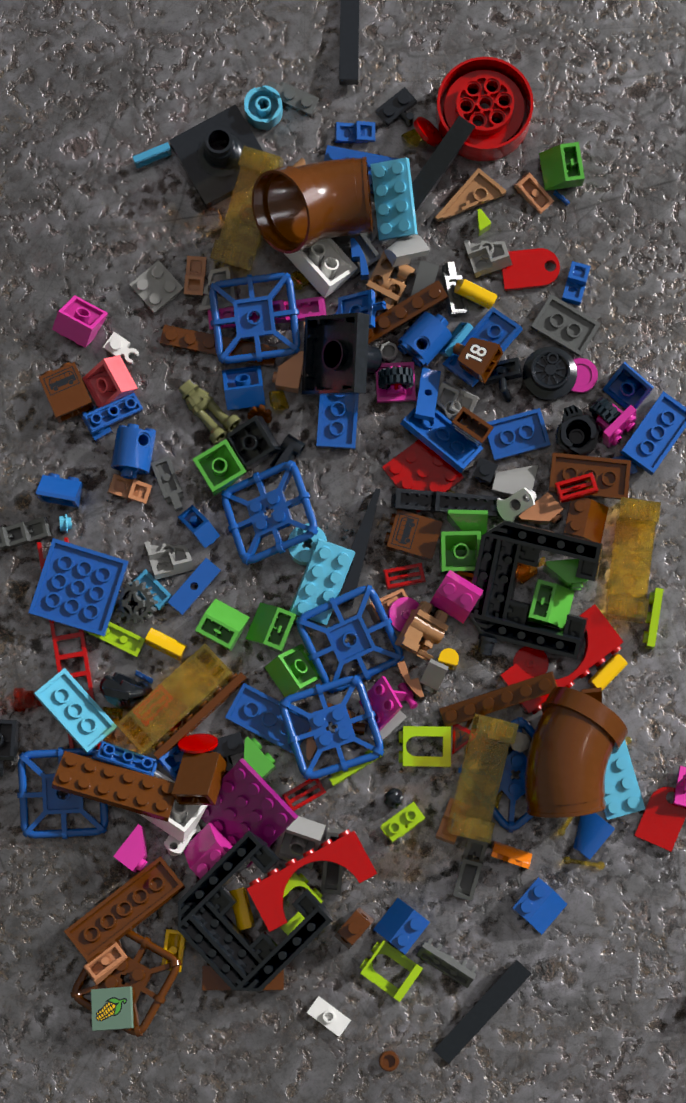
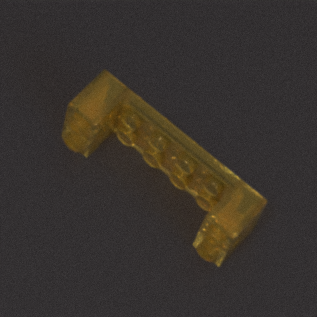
[210,146,284,272]
[604,497,661,623]
[116,643,233,756]
[447,713,519,843]

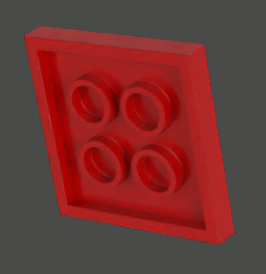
[382,439,464,514]

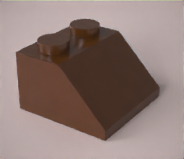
[563,497,609,543]

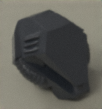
[555,405,600,456]
[100,672,154,710]

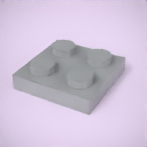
[129,260,184,314]

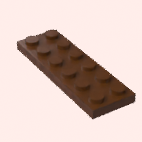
[52,751,175,822]
[64,856,185,964]

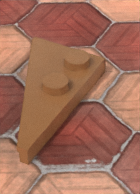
[435,168,507,222]

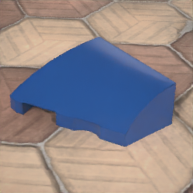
[573,813,615,860]

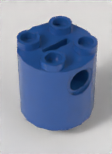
[397,311,453,368]
[111,423,156,480]

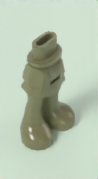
[178,380,241,444]

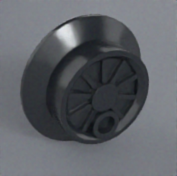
[523,347,577,400]

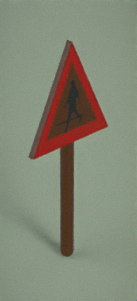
[452,719,475,755]

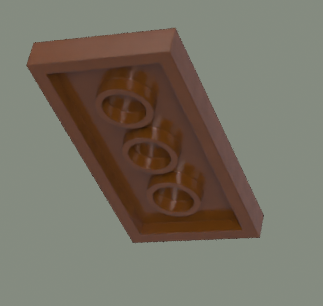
[548,453,631,500]

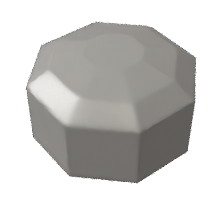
[380,341,398,362]
[509,732,530,752]

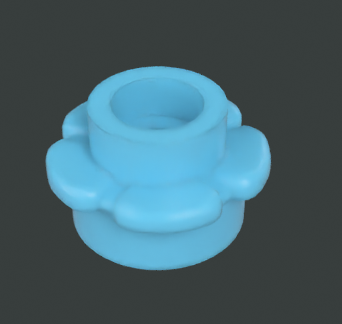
[59,514,72,533]

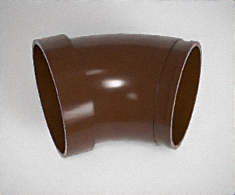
[252,157,373,254]
[525,687,628,818]

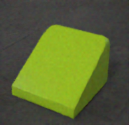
[476,208,491,236]

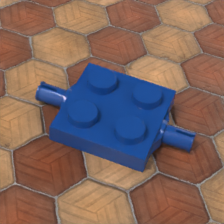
[332,289,387,329]

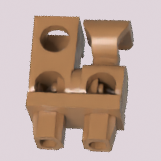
[366,251,416,311]
[395,601,449,662]

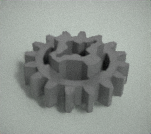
[116,580,158,624]

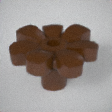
[247,404,272,424]

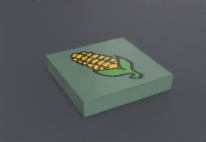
[91,986,134,1031]

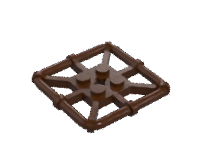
[70,930,182,1037]

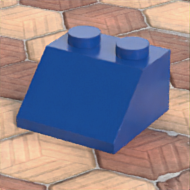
[222,365,266,410]
[36,473,83,508]
[511,877,567,935]
[373,898,430,954]

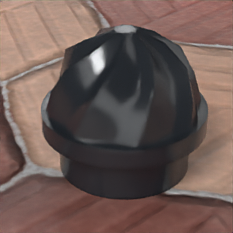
[383,788,403,809]

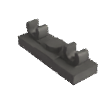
[416,938,477,988]

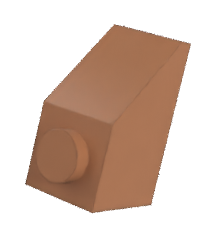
[272,351,304,393]
[517,492,563,525]

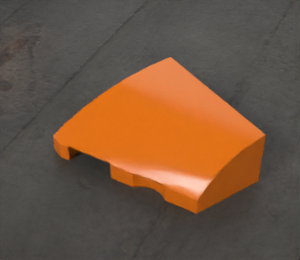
[490,841,532,869]

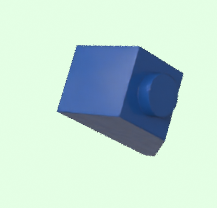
[178,505,220,548]

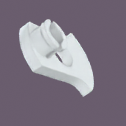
[497,488,536,522]
[164,824,201,856]

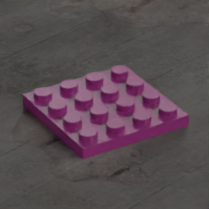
[201,758,299,868]

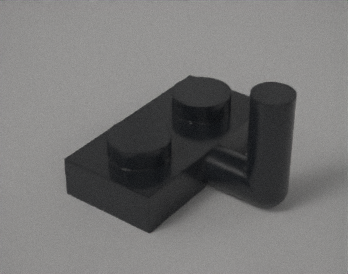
[375,87,417,127]
[483,357,522,402]
[205,732,244,772]

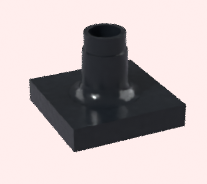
[169,104,273,209]
[302,313,382,396]

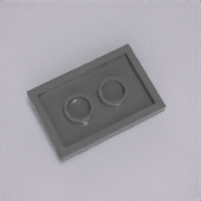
[531,294,601,357]

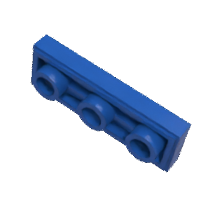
[414,367,441,422]
[82,393,143,434]
[168,558,221,616]
[95,741,159,776]

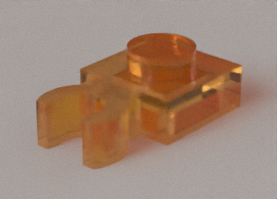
[517,557,546,584]

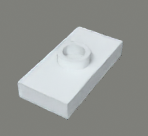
[307,996,351,1037]

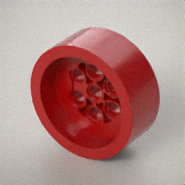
[436,57,534,162]

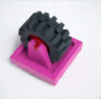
[375,362,416,403]
[589,397,637,449]

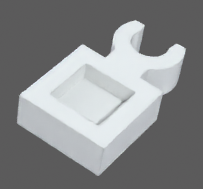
[103,332,139,364]

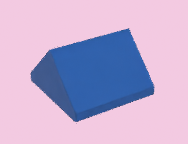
[602,362,654,410]

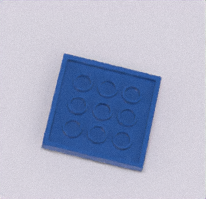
[28,538,129,637]

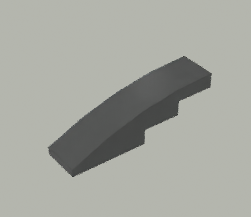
[0,517,51,551]

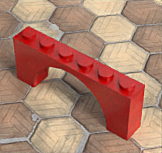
[499,604,624,714]
[247,829,377,932]

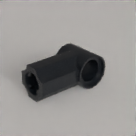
[270,434,306,475]

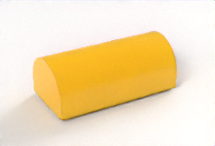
[454,279,497,309]
[145,628,187,661]
[437,648,459,670]
[588,654,628,691]
[229,888,255,931]
[161,929,186,972]

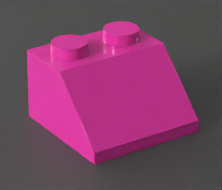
[52,295,108,348]
[430,570,484,624]
[183,822,233,879]
[113,824,148,872]

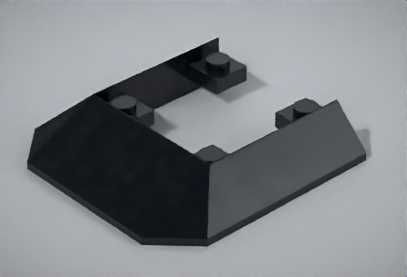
[469,521,603,659]
[178,831,333,991]

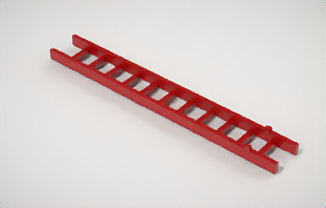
[37,537,101,758]

